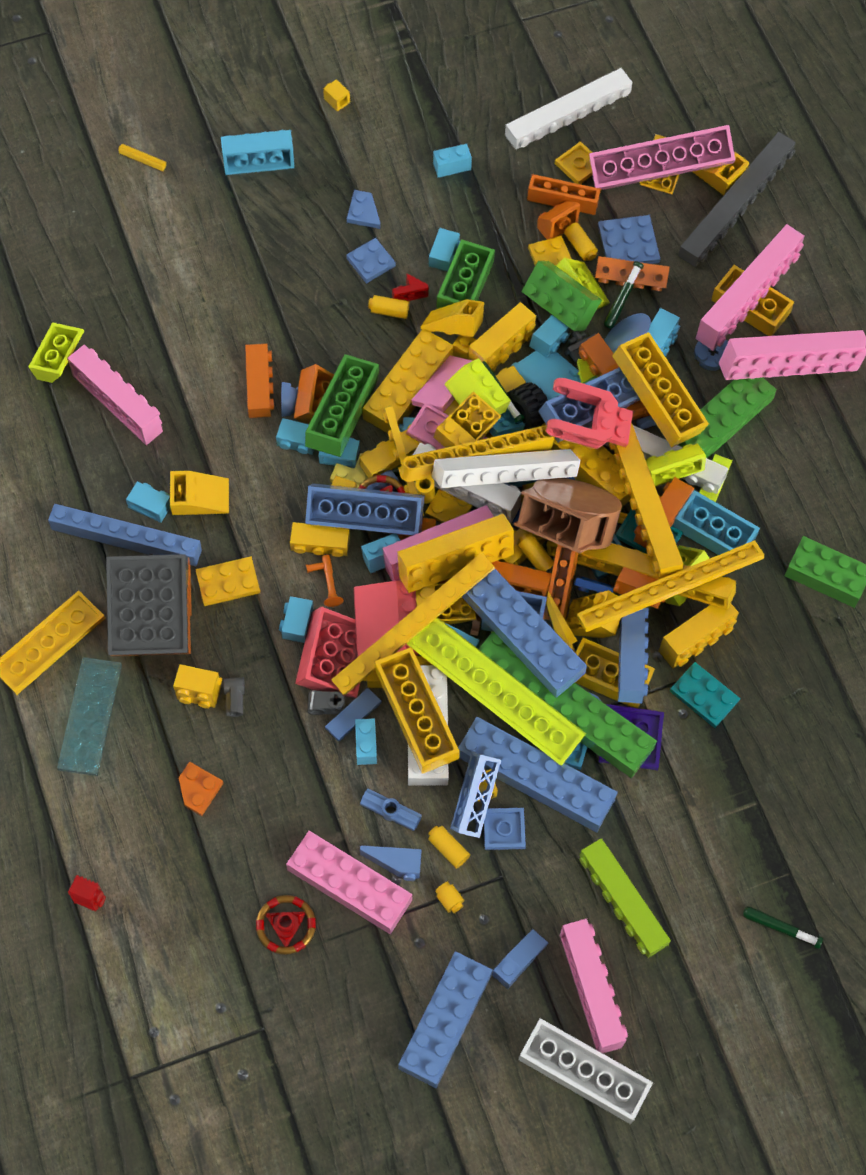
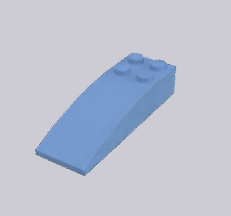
[538,367,640,443]

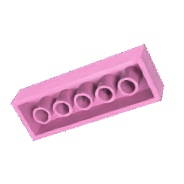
[68,345,163,445]
[382,505,494,581]
[286,831,412,934]
[560,919,628,1054]

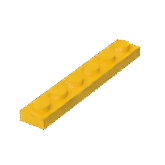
[382,406,424,516]

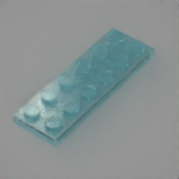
[57,657,122,776]

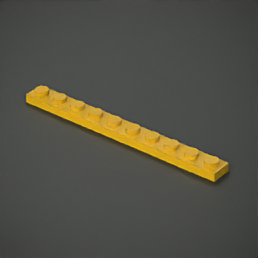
[577,540,764,632]
[331,552,495,695]

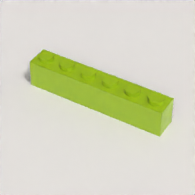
[579,838,671,958]

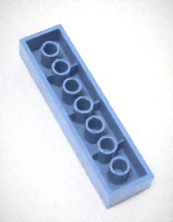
[462,569,587,698]
[458,717,618,833]

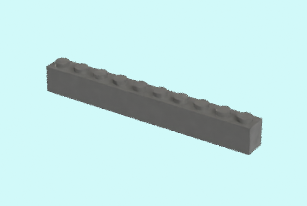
[678,132,796,267]

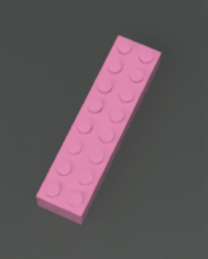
[589,125,735,190]
[696,224,804,351]
[719,330,866,380]

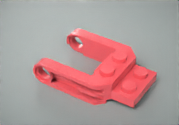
[546,378,633,449]

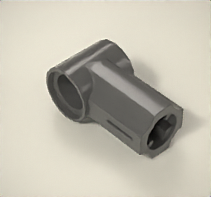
[224,677,245,717]

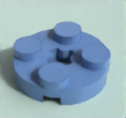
[694,340,728,371]

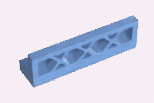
[450,751,501,838]

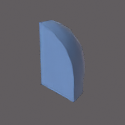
[281,382,298,417]

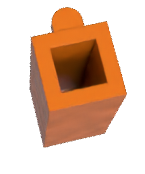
[613,567,666,609]

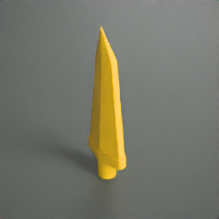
[546,591,578,653]

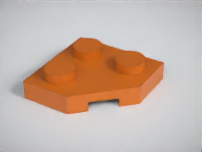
[179,761,224,816]

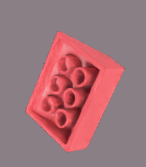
[354,581,419,657]
[295,607,360,698]

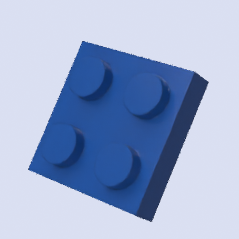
[575,576,614,593]

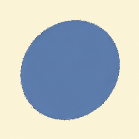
[604,313,651,353]

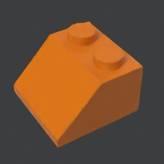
[537,201,580,239]

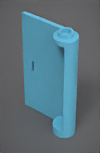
[511,351,581,400]

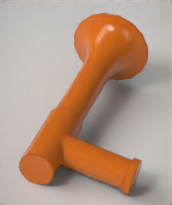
[306,555,344,607]

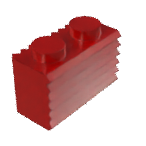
[68,875,106,912]

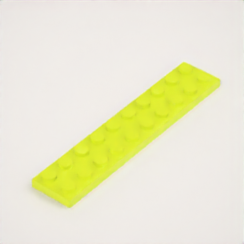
[407,617,586,766]

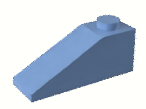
[360,846,421,881]
[492,930,548,989]

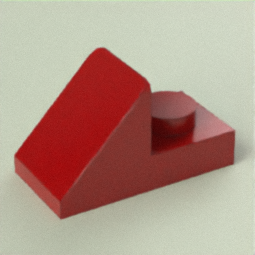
[392,274,429,301]

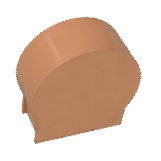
[514,478,622,553]

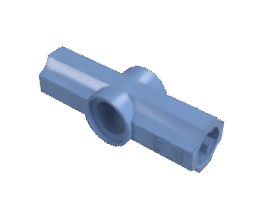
[360,789,422,831]

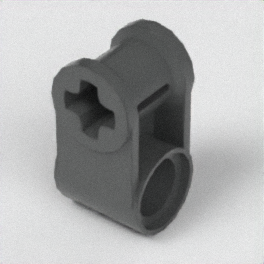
[307,691,346,715]

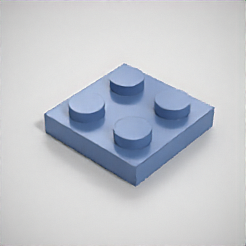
[346,238,396,283]
[484,808,526,850]

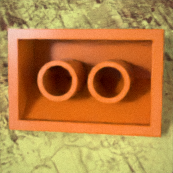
[294,364,334,424]

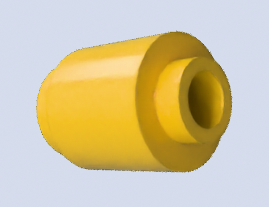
[435,881,464,913]

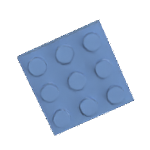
[597,215,660,264]

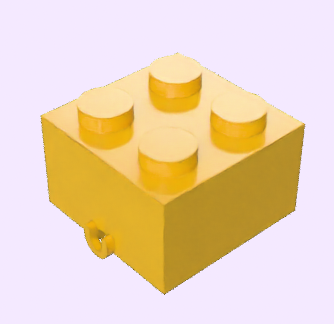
[173,664,222,708]

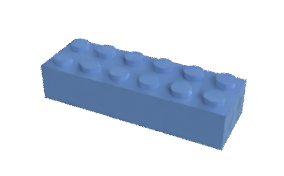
[305,483,425,535]
[398,951,493,1088]

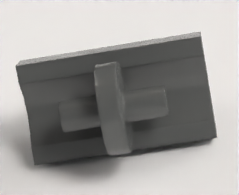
[564,331,596,363]

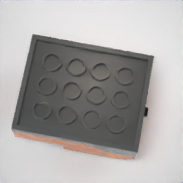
[106,554,192,656]

